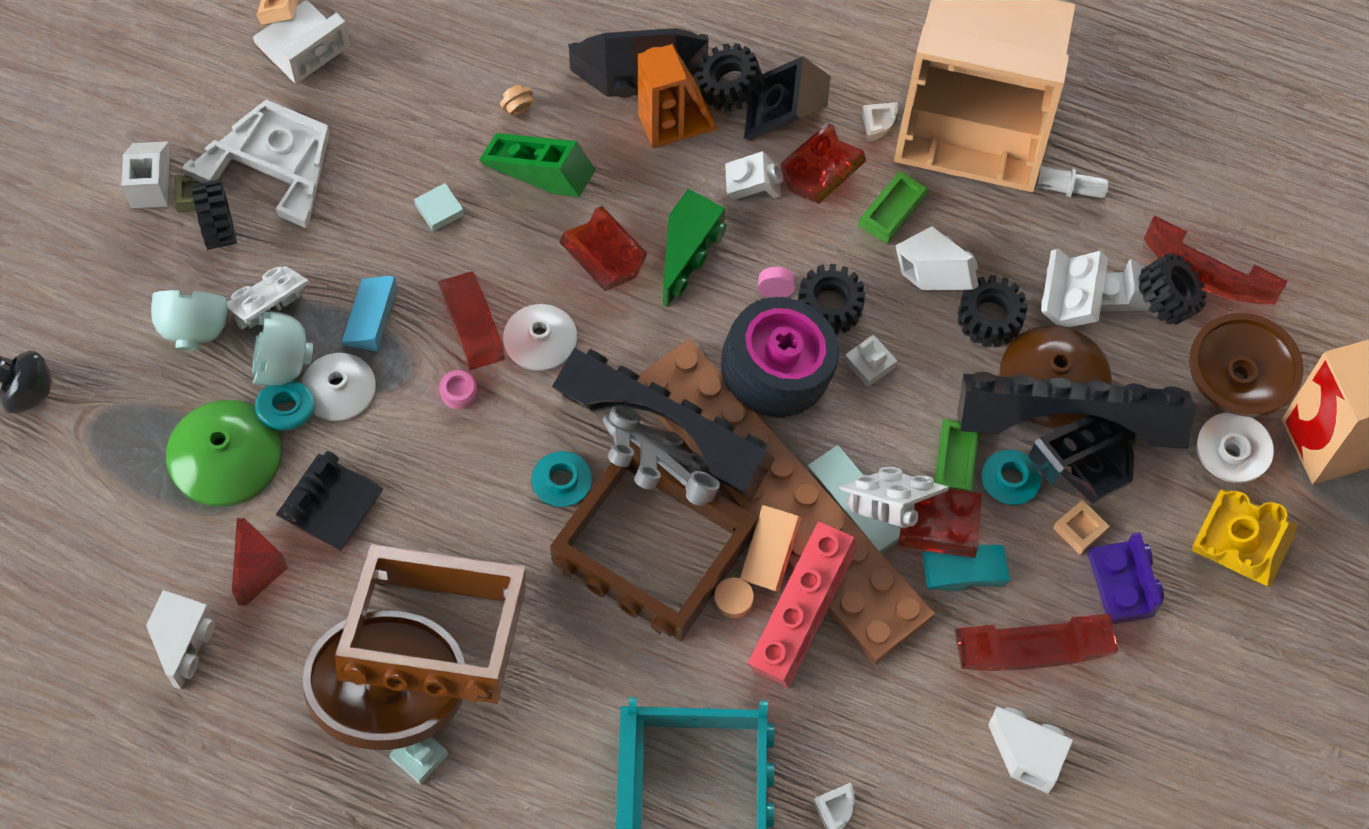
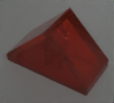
[232,518,288,606]

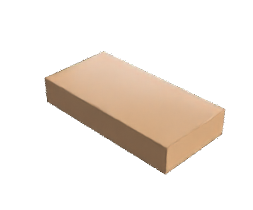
[740,505,802,592]

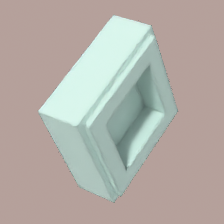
[414,183,464,232]

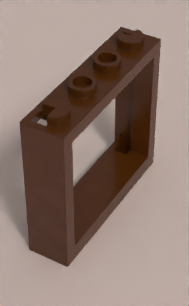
[550,440,759,641]

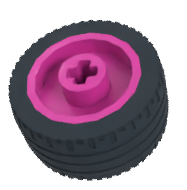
[721,297,839,417]

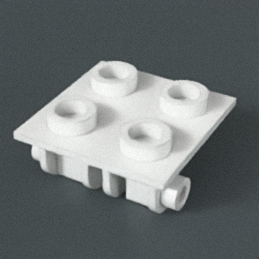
[227,266,310,330]
[840,467,949,528]

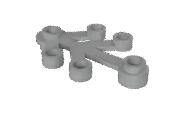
[603,405,720,506]

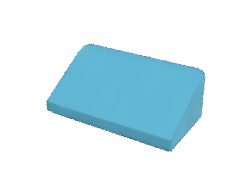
[341,276,398,352]

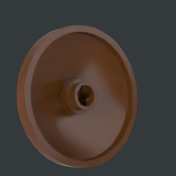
[302,610,465,750]

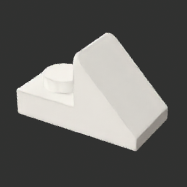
[1100,259,1151,312]

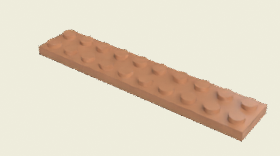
[638,339,935,665]

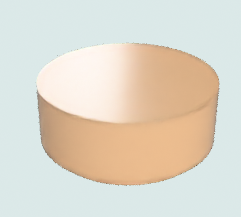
[714,577,754,619]

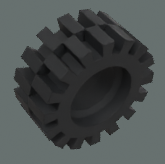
[696,43,764,111]
[191,179,237,250]
[1139,253,1207,325]
[798,264,865,335]
[957,275,1028,348]

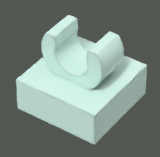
[390,737,448,785]

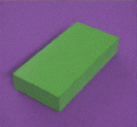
[858,170,929,244]
[934,419,980,498]

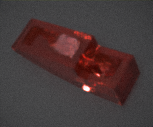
[438,271,505,371]

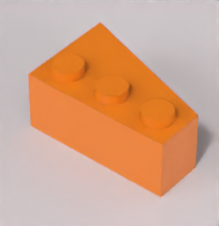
[638,44,718,148]

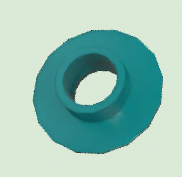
[255,380,315,430]
[981,449,1042,506]
[531,451,592,507]

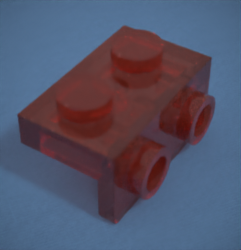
[780,123,867,204]
[559,206,647,291]

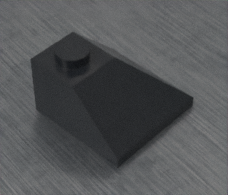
[744,56,831,141]

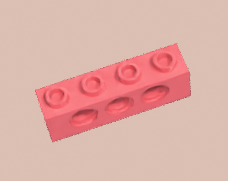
[748,521,858,689]

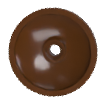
[1189,313,1304,417]
[999,325,1112,428]

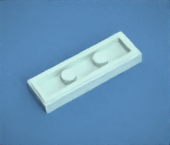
[807,445,909,554]

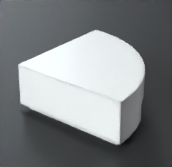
[862,102,898,142]
[813,783,855,829]

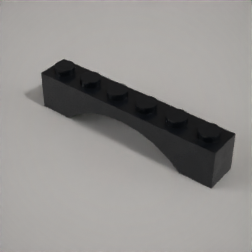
[552,348,775,499]
[957,372,1196,449]

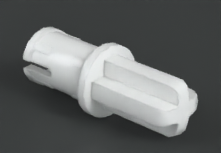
[1035,166,1108,198]

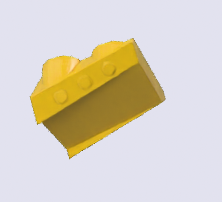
[1192,489,1297,587]

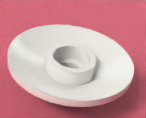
[503,304,577,372]
[301,353,376,422]
[1197,412,1274,483]

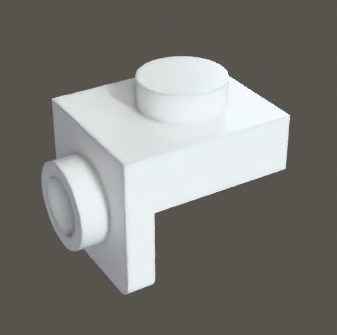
[725,151,783,200]

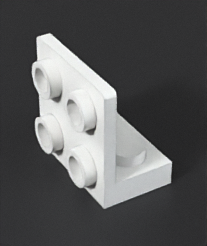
[253,0,351,84]

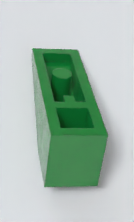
[479,133,596,197]

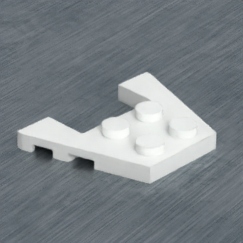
[182,99,330,228]

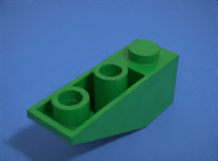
[663,189,727,307]

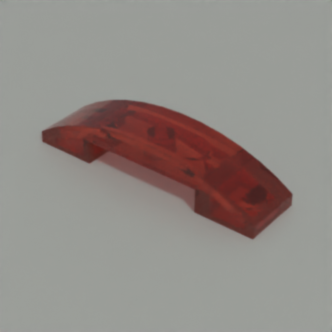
[1144,215,1288,304]
[954,614,1118,671]

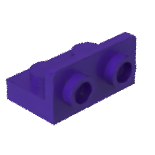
[1088,532,1164,625]

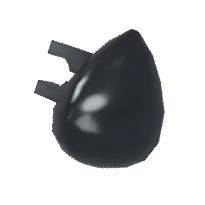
[0,351,52,413]

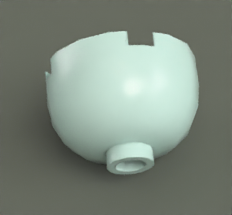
[151,290,228,351]
[252,310,313,386]

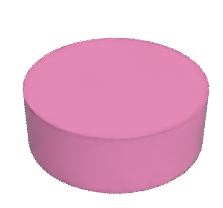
[758,267,795,298]
[439,370,478,409]

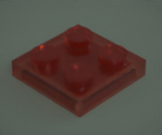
[898,488,982,558]

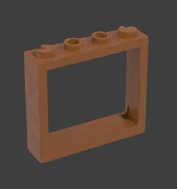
[335,544,525,704]

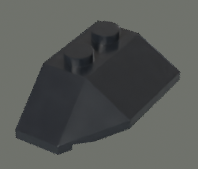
[568,28,709,98]
[1029,415,1136,504]

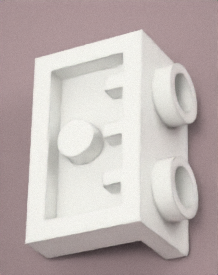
[1041,249,1108,328]

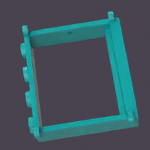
[616,697,775,829]

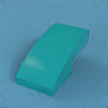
[921,545,1010,591]

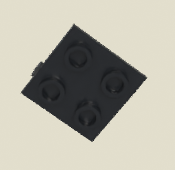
[276,451,383,551]

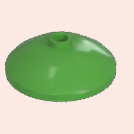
[166,400,282,507]

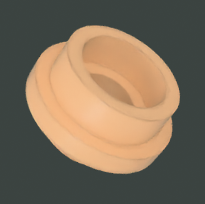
[500,85,534,116]

